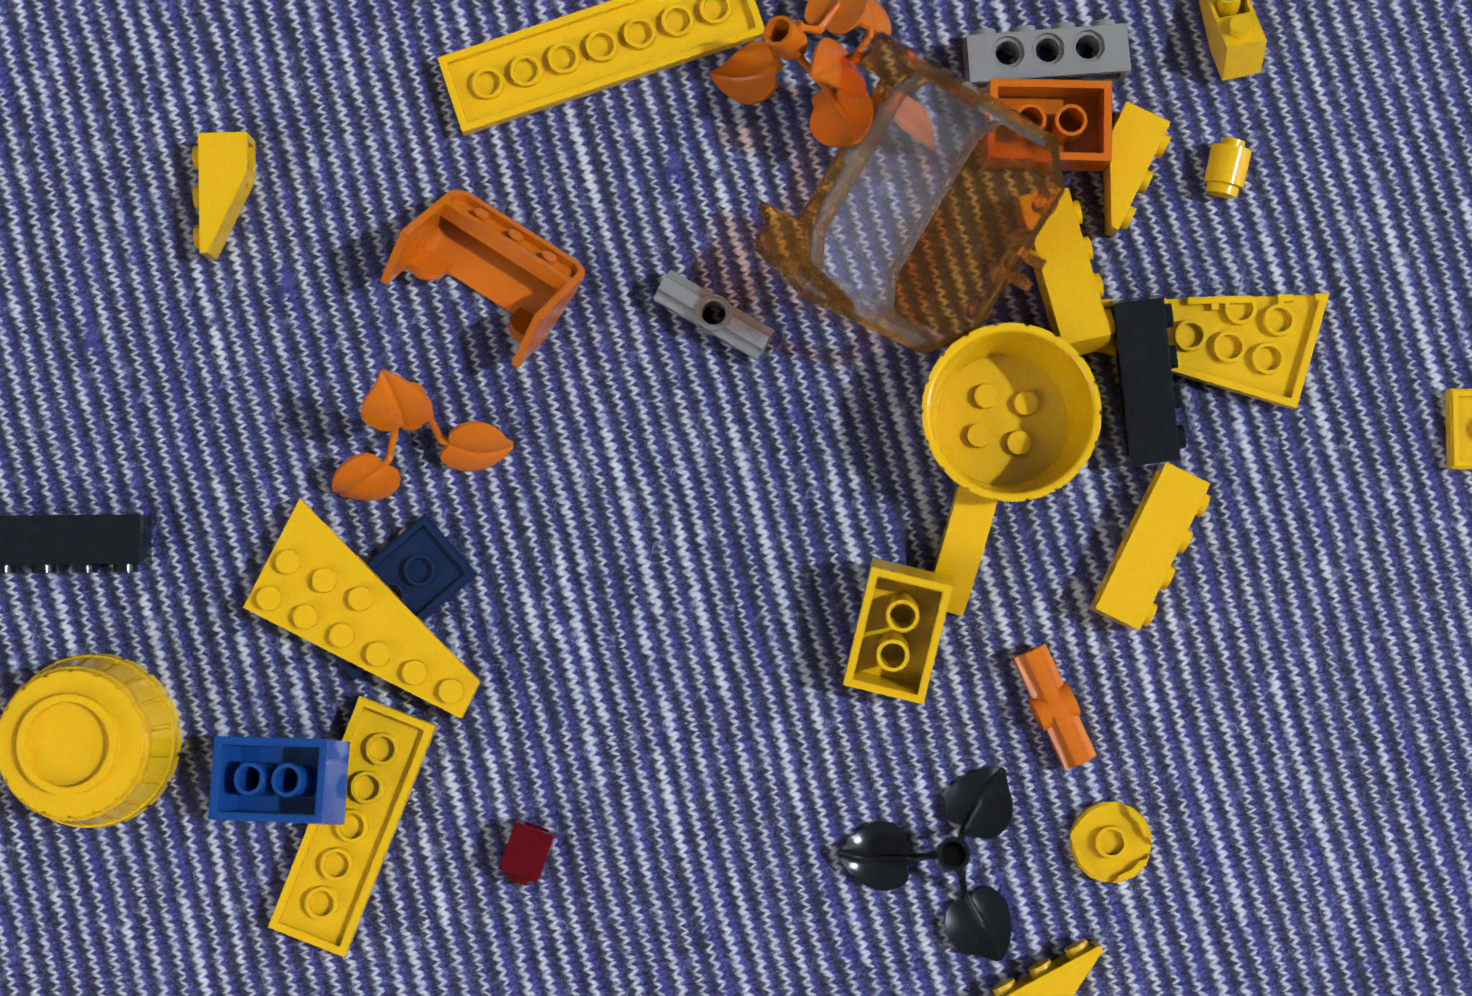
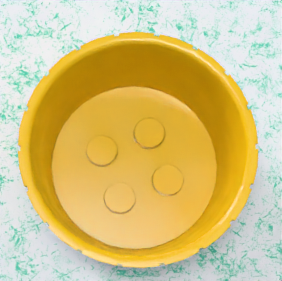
[921,322,1102,502]
[0,653,182,828]

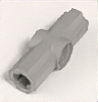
[653,269,775,361]

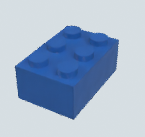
[208,736,350,825]

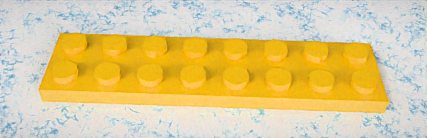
[438,0,765,136]

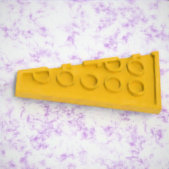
[1097,293,1330,410]
[243,498,481,719]

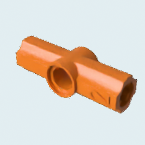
[1012,644,1097,770]

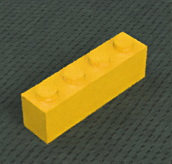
[1018,187,1115,355]
[1089,462,1211,630]

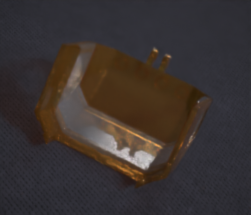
[755,31,1065,355]

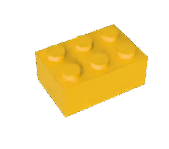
[843,558,953,705]

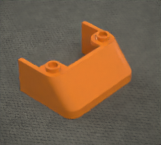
[380,189,585,368]

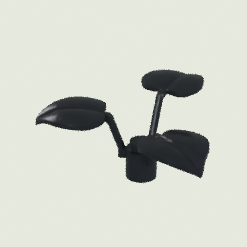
[838,767,1013,961]

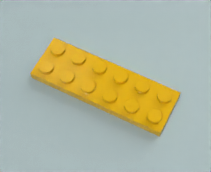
[268,696,437,957]

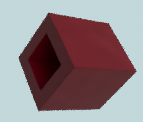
[498,819,557,886]

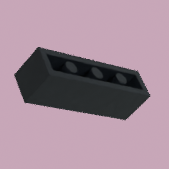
[1110,295,1186,466]
[0,514,152,574]

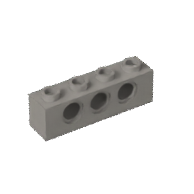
[962,19,1131,93]

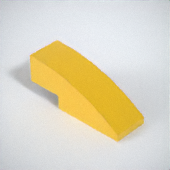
[932,486,998,616]

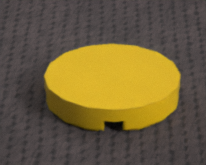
[1069,801,1152,883]

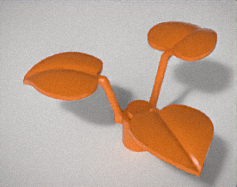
[710,0,874,147]
[809,0,933,151]
[331,369,514,501]

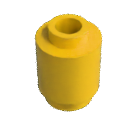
[1203,137,1252,199]

